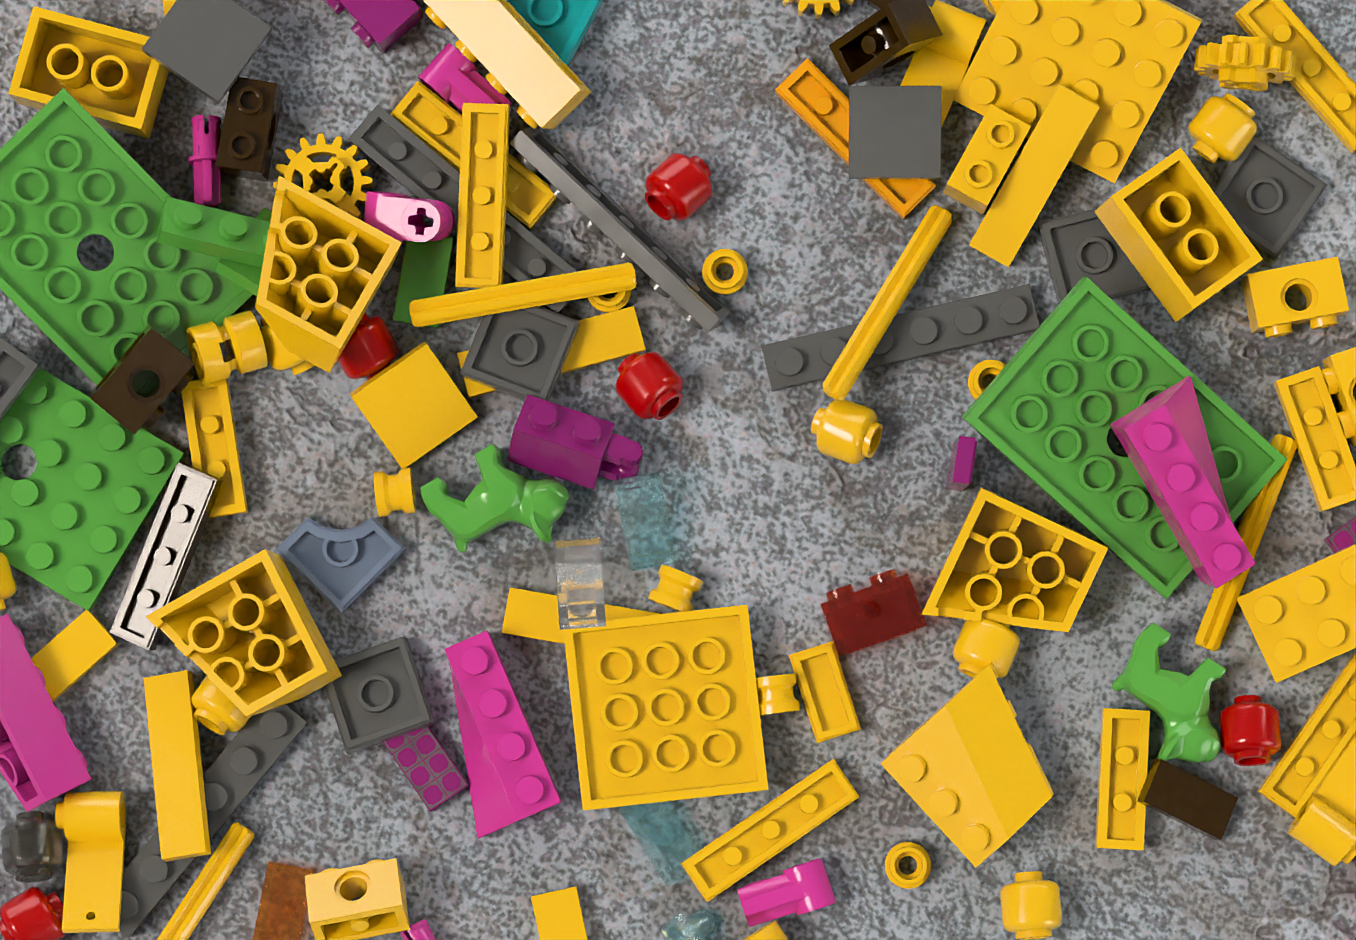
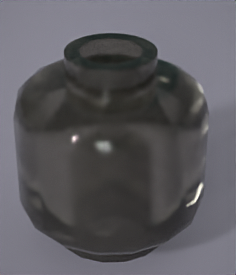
[1,811,63,883]

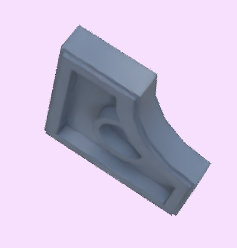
[275,516,407,615]

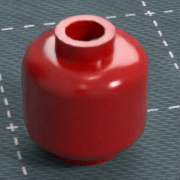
[645,153,712,221]
[338,312,399,380]
[615,352,683,420]
[1219,695,1281,766]
[0,886,65,940]

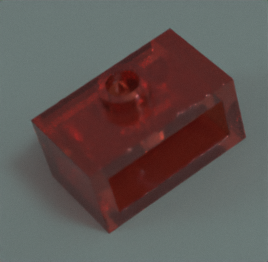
[819,569,927,658]

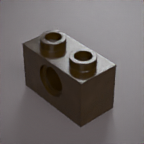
[829,0,943,86]
[216,77,284,182]
[89,324,195,435]

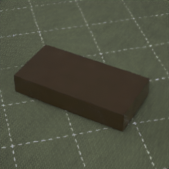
[1137,759,1238,840]

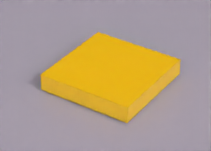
[349,341,478,469]

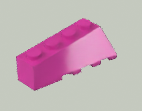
[1110,376,1256,588]
[0,614,91,812]
[444,630,563,839]

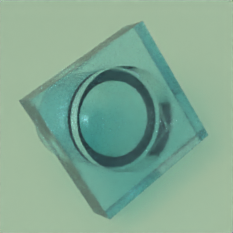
[661,909,717,940]

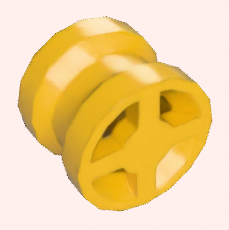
[373,468,416,517]
[647,564,704,612]
[756,673,800,715]

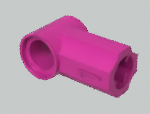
[418,43,512,112]
[737,858,836,927]

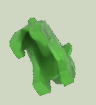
[420,444,569,552]
[1112,623,1226,763]

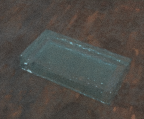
[613,472,676,571]

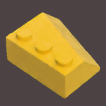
[255,176,402,373]
[922,487,1108,632]
[145,549,342,717]
[880,662,1054,868]

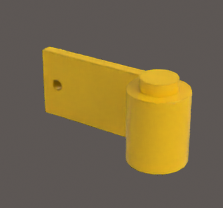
[900,0,987,129]
[1287,735,1356,866]
[55,791,127,933]

